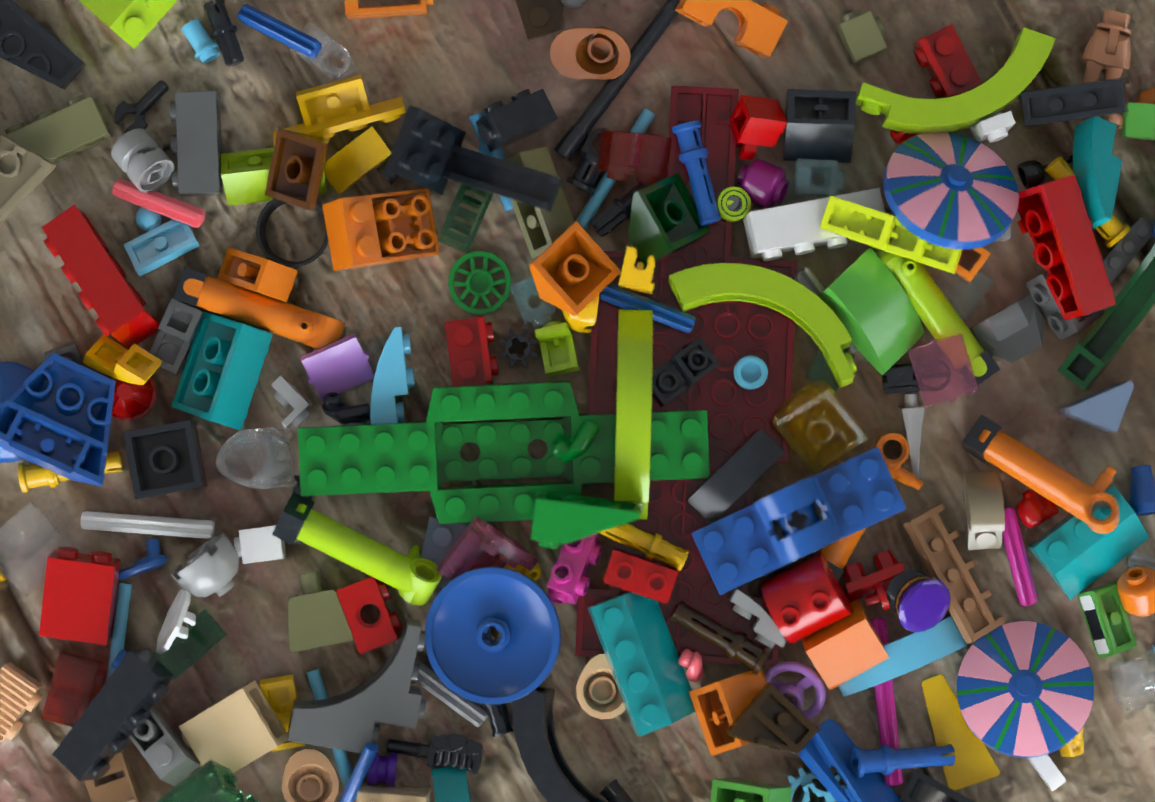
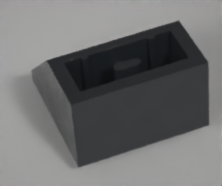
[783,89,856,163]

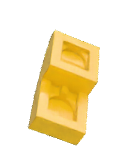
[324,126,391,195]
[83,334,162,385]
[259,674,305,752]

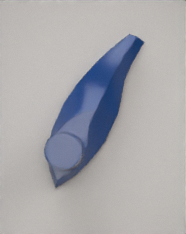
[119,539,169,580]

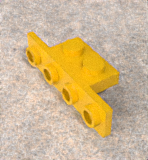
[273,74,406,145]

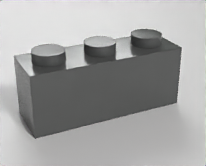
[170,91,223,197]

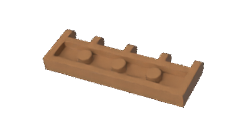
[903,502,1006,644]

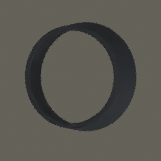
[256,198,328,267]

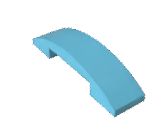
[839,615,967,697]

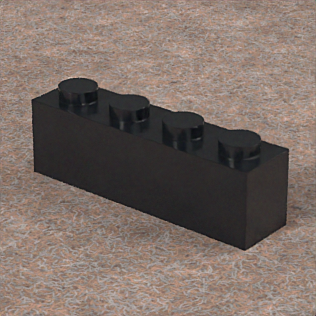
[52,649,174,781]

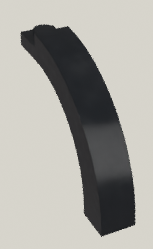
[512,686,604,802]

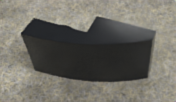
[652,338,720,407]

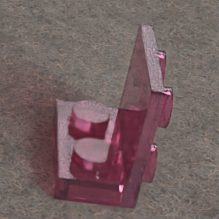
[436,516,539,581]

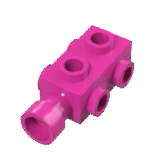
[547,533,602,605]

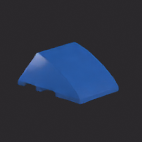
[0,353,116,487]

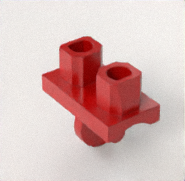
[844,550,906,611]

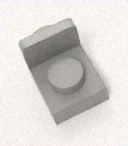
[271,375,313,428]

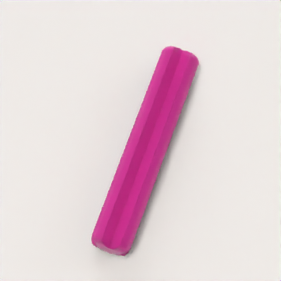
[1002,507,1038,606]

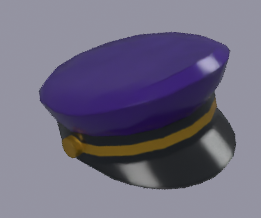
[887,571,951,632]

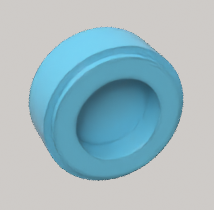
[733,355,768,390]

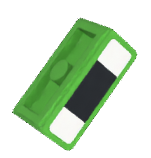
[1077,581,1137,658]

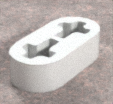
[1028,755,1066,791]

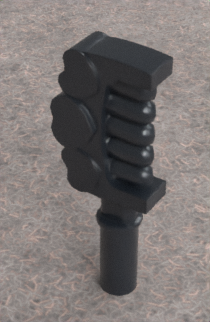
[387,733,484,775]

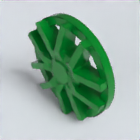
[448,251,511,314]

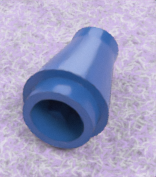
[1129,465,1155,516]

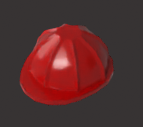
[98,371,157,421]

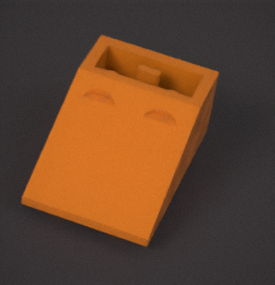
[322,189,440,271]

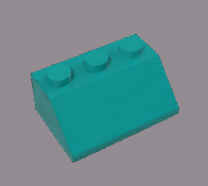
[171,311,273,430]
[1028,485,1149,600]

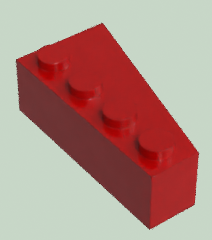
[1017,174,1116,320]
[41,204,160,349]

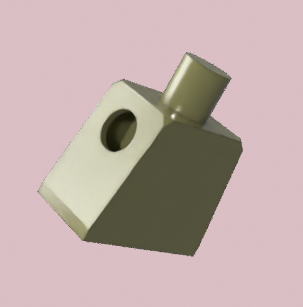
[288,571,354,653]

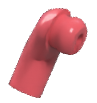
[678,649,704,682]

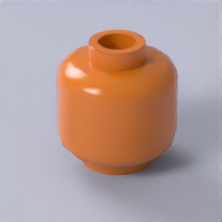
[1117,566,1155,617]

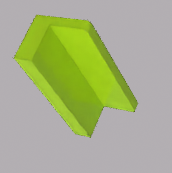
[221,147,327,206]

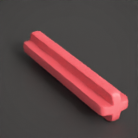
[112,178,206,228]

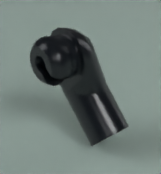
[322,392,370,424]

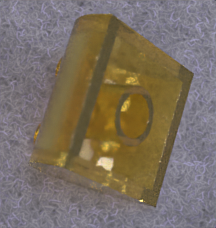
[773,380,868,473]

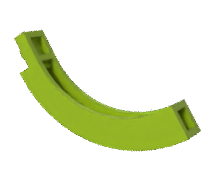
[856,27,1056,134]
[669,263,857,388]
[614,309,653,520]

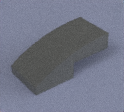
[149,298,203,375]

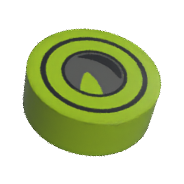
[716,187,751,222]

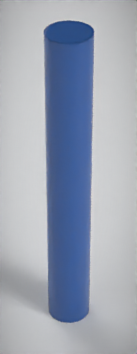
[339,742,378,802]

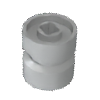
[111,128,174,193]

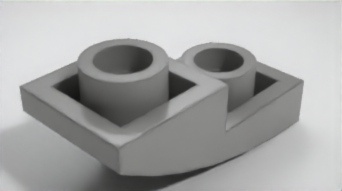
[729,588,786,649]

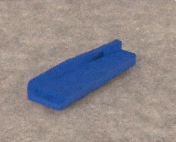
[798,719,903,802]

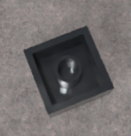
[123,420,208,499]

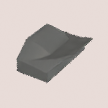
[970,294,1046,363]

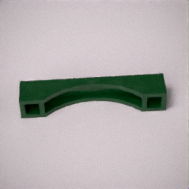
[1057,244,1155,391]

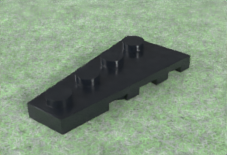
[0,0,86,90]

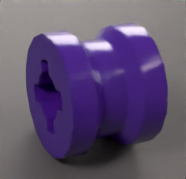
[367,752,398,787]

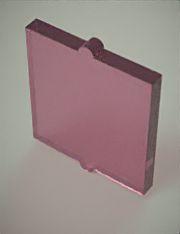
[908,334,979,407]

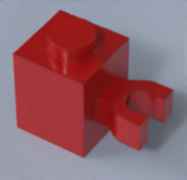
[729,95,787,160]

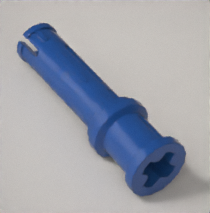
[671,120,721,226]
[850,744,955,778]

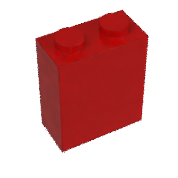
[39,546,121,645]

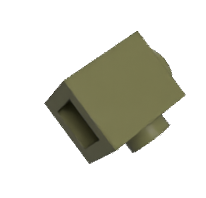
[837,9,887,65]

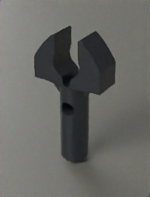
[114,80,169,133]

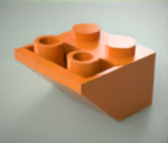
[689,668,767,756]

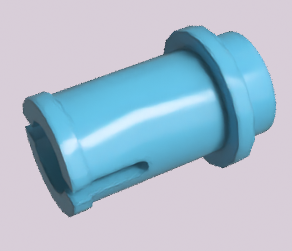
[181,19,220,64]

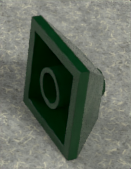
[628,173,711,267]

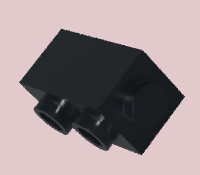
[475,89,558,153]

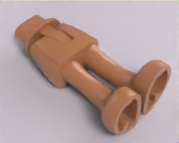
[1073,10,1131,129]

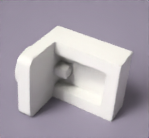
[970,111,1016,143]

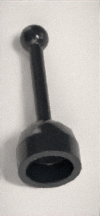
[1017,155,1073,189]

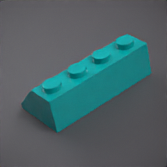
[587,591,696,736]

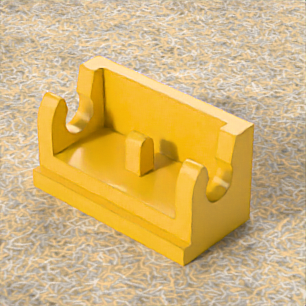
[618,246,655,295]

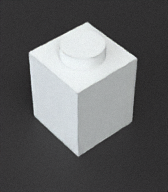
[234,525,287,564]

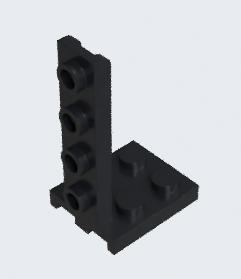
[385,105,563,212]

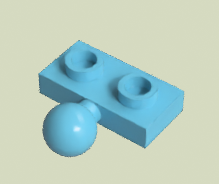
[123,207,200,277]

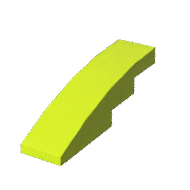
[819,196,963,274]

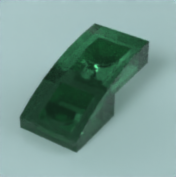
[153,609,227,681]

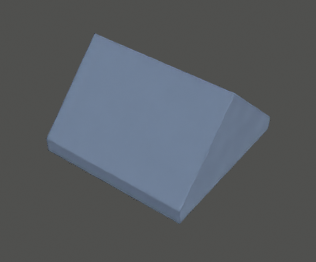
[1058,380,1134,432]

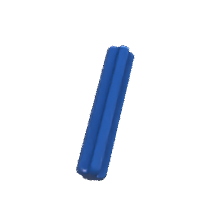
[237,4,322,58]
[599,283,696,333]

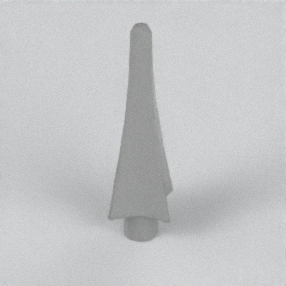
[899,393,925,479]

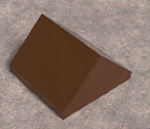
[265,129,330,211]

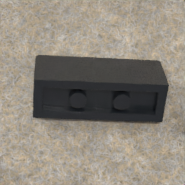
[1021,76,1129,126]

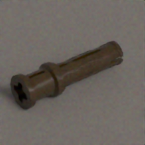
[671,601,772,675]

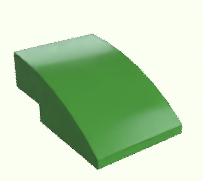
[818,248,925,375]

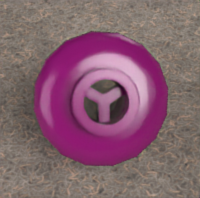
[737,159,790,208]

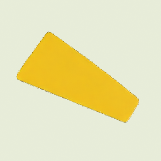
[922,674,1000,790]

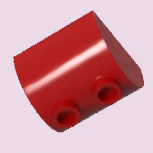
[761,552,854,644]

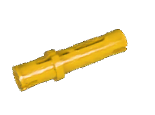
[599,523,689,571]

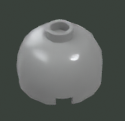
[171,532,239,597]

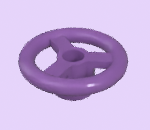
[764,661,826,720]

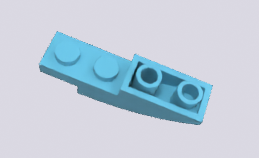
[370,327,415,424]

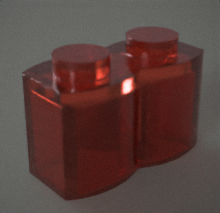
[597,129,672,183]
[42,651,106,727]

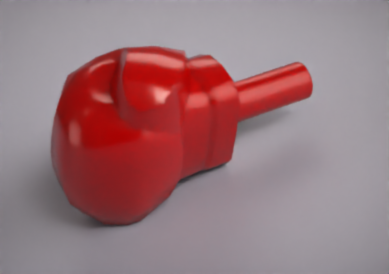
[1016,489,1058,528]

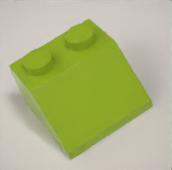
[79,0,178,49]

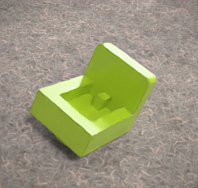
[535,321,580,378]

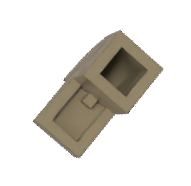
[963,470,1005,550]

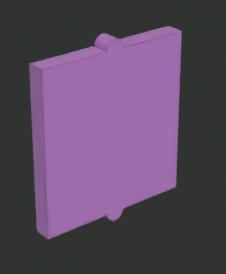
[300,333,374,401]

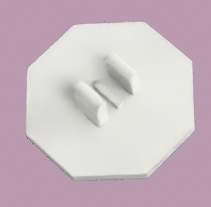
[156,589,196,654]

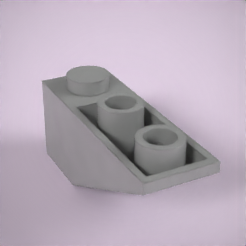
[129,706,200,786]

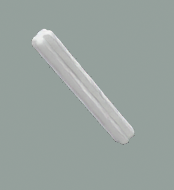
[80,511,215,539]

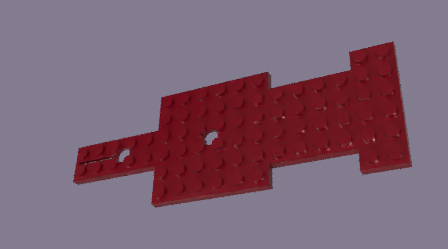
[575,86,798,666]

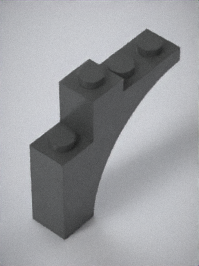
[287,618,426,753]

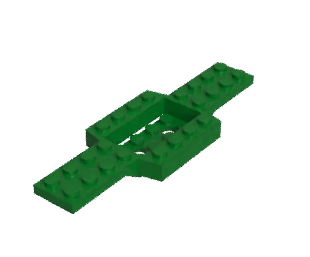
[298,380,710,524]

